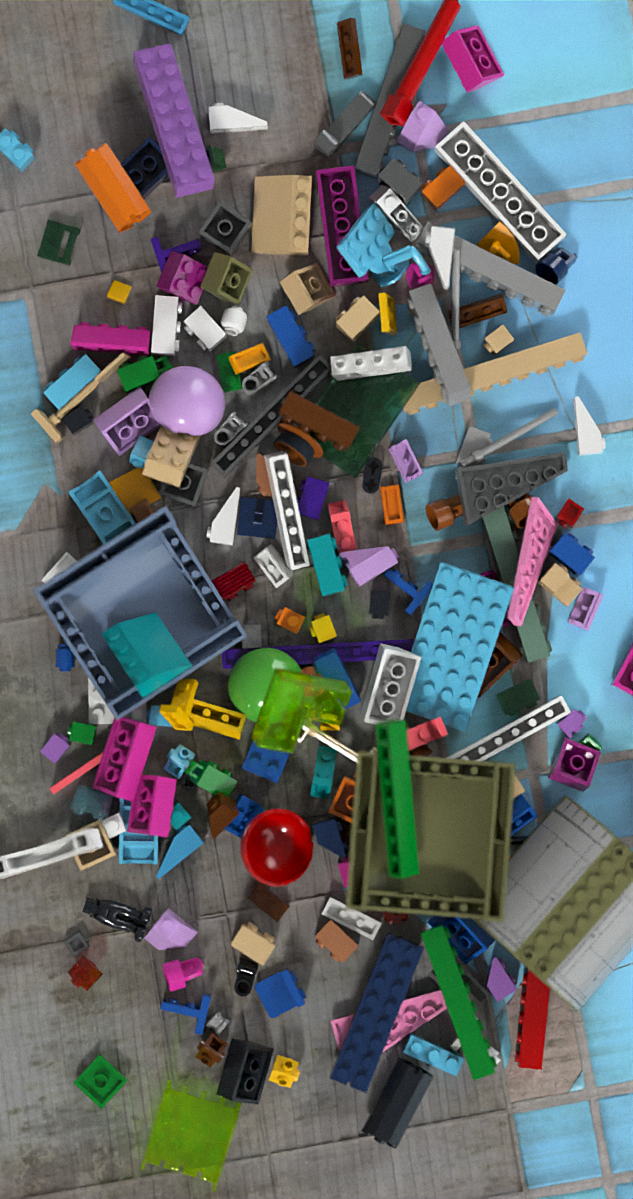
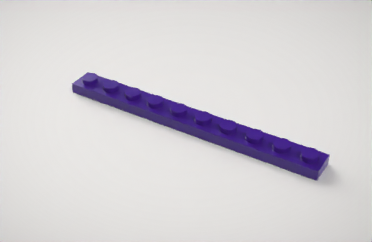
[222,639,414,669]

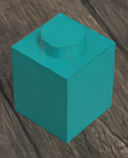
[170,802,192,830]

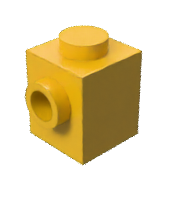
[309,613,337,643]

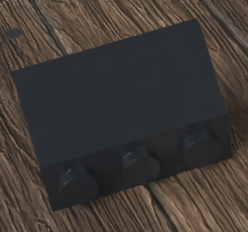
[216,1038,274,1105]

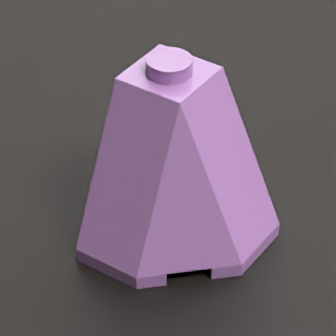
[397,101,449,152]
[339,546,399,587]
[144,908,198,950]

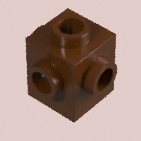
[195,1033,228,1068]

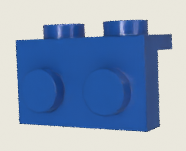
[225,793,264,839]

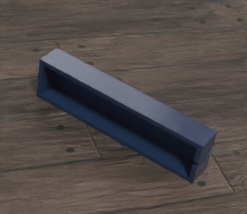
[330,932,424,1093]

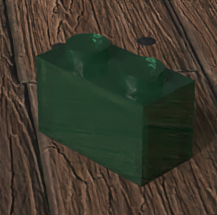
[495,678,540,717]

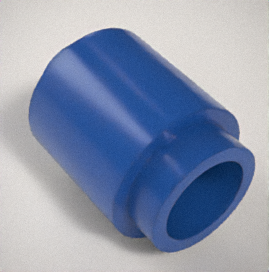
[55,644,75,671]

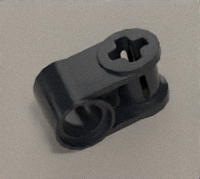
[235,958,259,996]

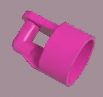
[406,261,435,290]
[162,958,203,992]

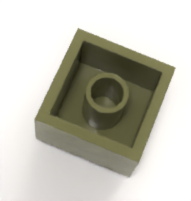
[200,252,253,305]

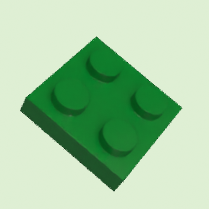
[73,1054,128,1109]

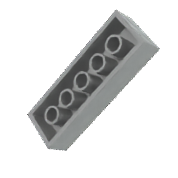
[407,283,471,406]

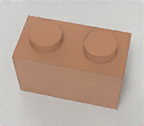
[315,919,359,963]

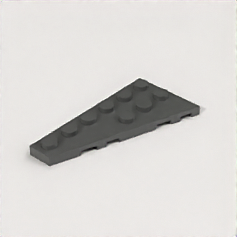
[455,452,568,526]

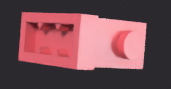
[327,499,357,553]
[406,717,448,751]

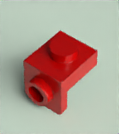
[556,498,584,529]

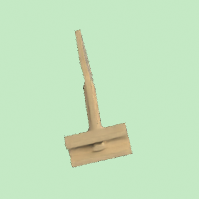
[31,353,131,443]
[294,708,378,778]

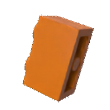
[421,166,465,211]

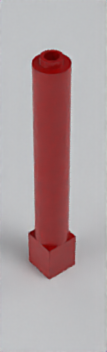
[380,0,461,126]

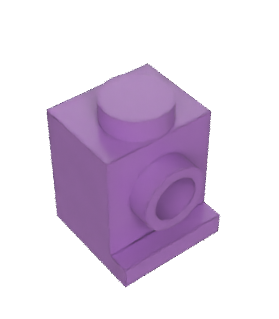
[556,709,587,739]

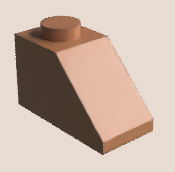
[256,453,272,497]

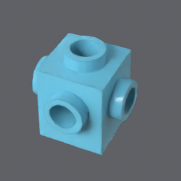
[163,744,196,779]

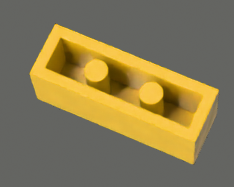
[188,699,246,740]

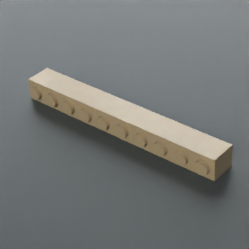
[397,332,587,415]

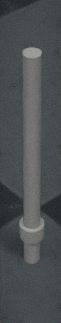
[451,249,461,356]
[459,408,558,468]

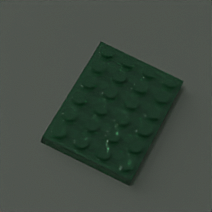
[309,342,420,479]

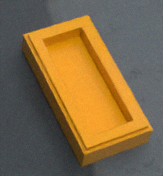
[228,342,271,375]

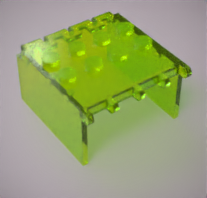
[140,1080,242,1192]

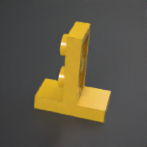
[159,678,198,731]

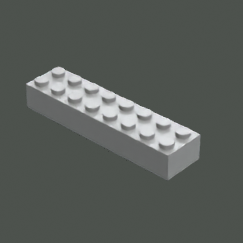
[416,222,566,316]

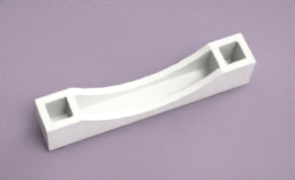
[0,828,103,879]

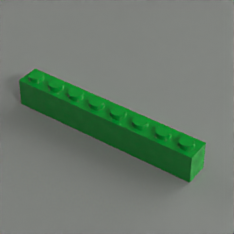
[375,719,419,879]
[420,924,497,1081]

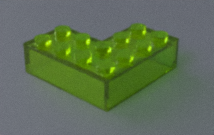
[251,668,353,754]

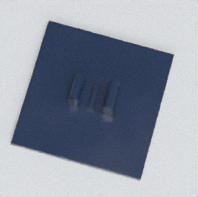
[237,497,277,539]

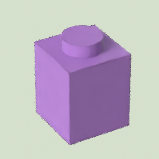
[40,733,71,764]

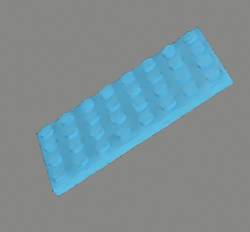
[406,562,514,732]

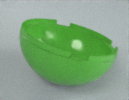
[228,648,305,724]

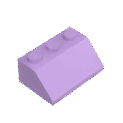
[93,387,161,456]

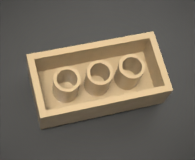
[142,425,201,487]

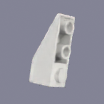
[369,185,424,242]

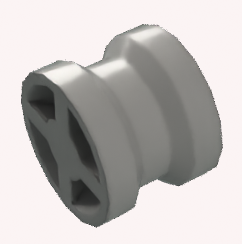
[206,1011,230,1035]

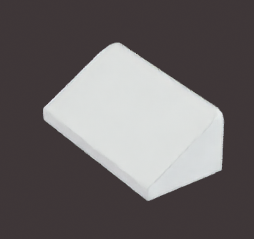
[253,544,294,588]

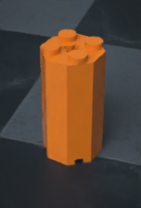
[74,143,151,233]

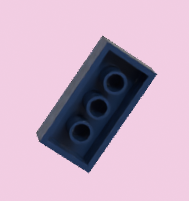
[121,136,169,199]

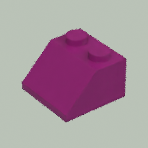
[548,738,601,792]

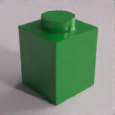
[67,721,97,745]

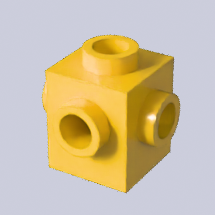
[268,1055,300,1088]

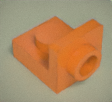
[275,607,306,634]

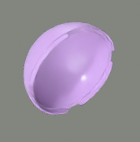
[149,366,225,436]

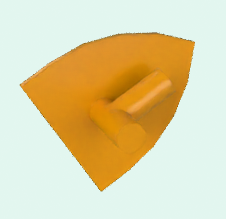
[476,221,520,264]

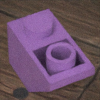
[486,955,517,1002]

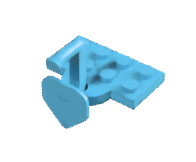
[337,202,431,288]

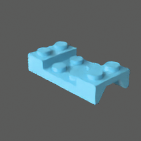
[68,471,136,545]
[119,798,159,864]

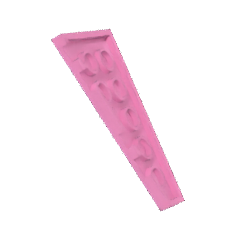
[508,497,558,626]
[331,989,447,1052]

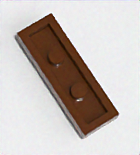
[337,18,363,79]
[448,293,508,328]

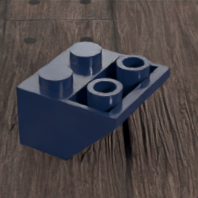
[313,817,349,858]

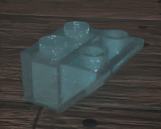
[69,784,115,820]

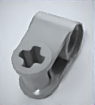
[242,362,278,395]
[214,411,249,447]

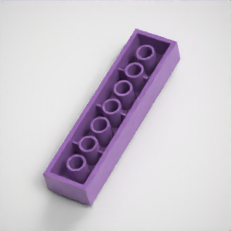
[133,43,215,198]

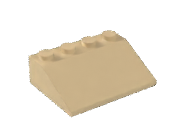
[251,175,312,256]

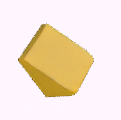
[107,280,132,305]

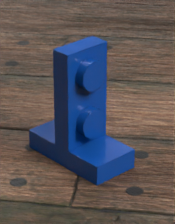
[384,569,433,616]
[160,993,211,1035]

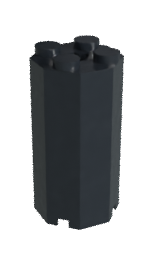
[361,1057,433,1149]

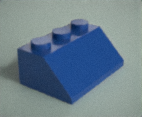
[427,915,495,964]

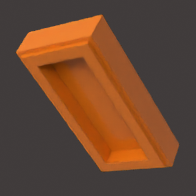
[380,484,404,525]

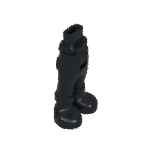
[82,897,152,943]

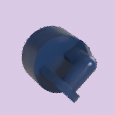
[535,247,578,285]

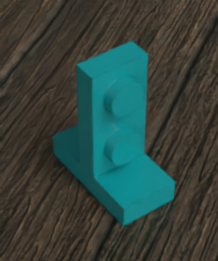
[310,746,337,799]

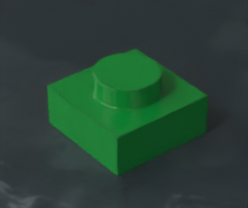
[577,733,602,751]

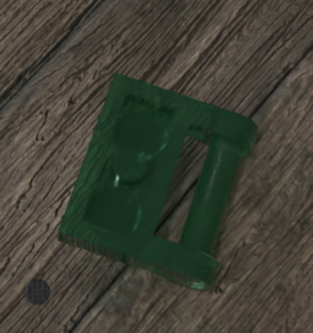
[37,220,81,266]

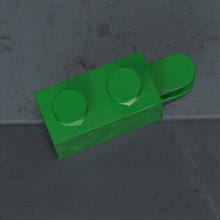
[117,355,174,393]
[183,759,238,796]

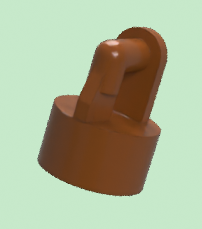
[507,493,532,528]
[425,494,463,531]

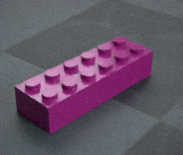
[316,166,369,287]

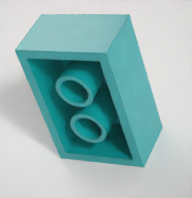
[307,534,347,597]

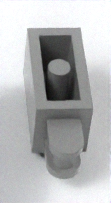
[455,426,493,479]

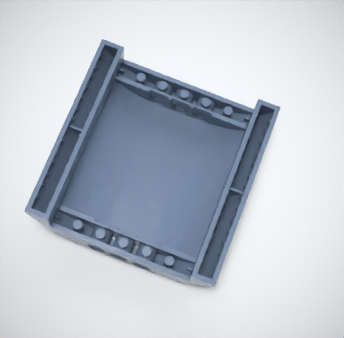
[33,506,247,720]

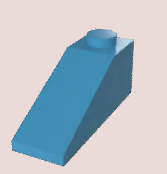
[156,824,204,879]

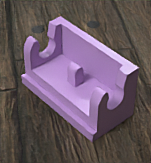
[389,439,423,483]
[567,587,603,631]

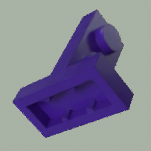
[151,236,202,272]

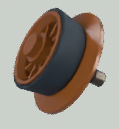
[273,422,324,467]

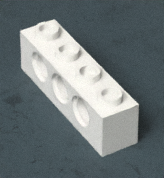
[331,346,412,381]

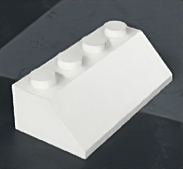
[360,643,421,724]

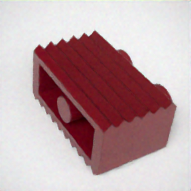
[212,561,256,602]

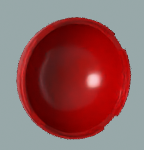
[240,809,314,886]

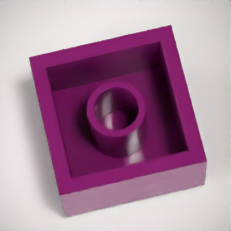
[156,251,208,305]

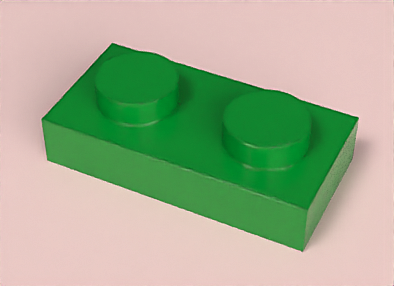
[216,351,242,393]

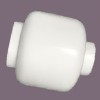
[220,306,247,336]

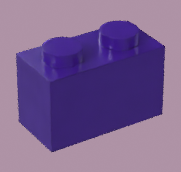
[297,476,329,521]

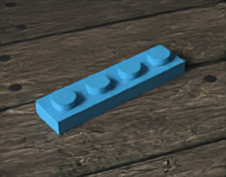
[113,0,190,36]

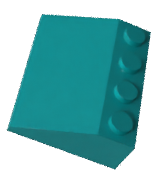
[101,612,192,698]

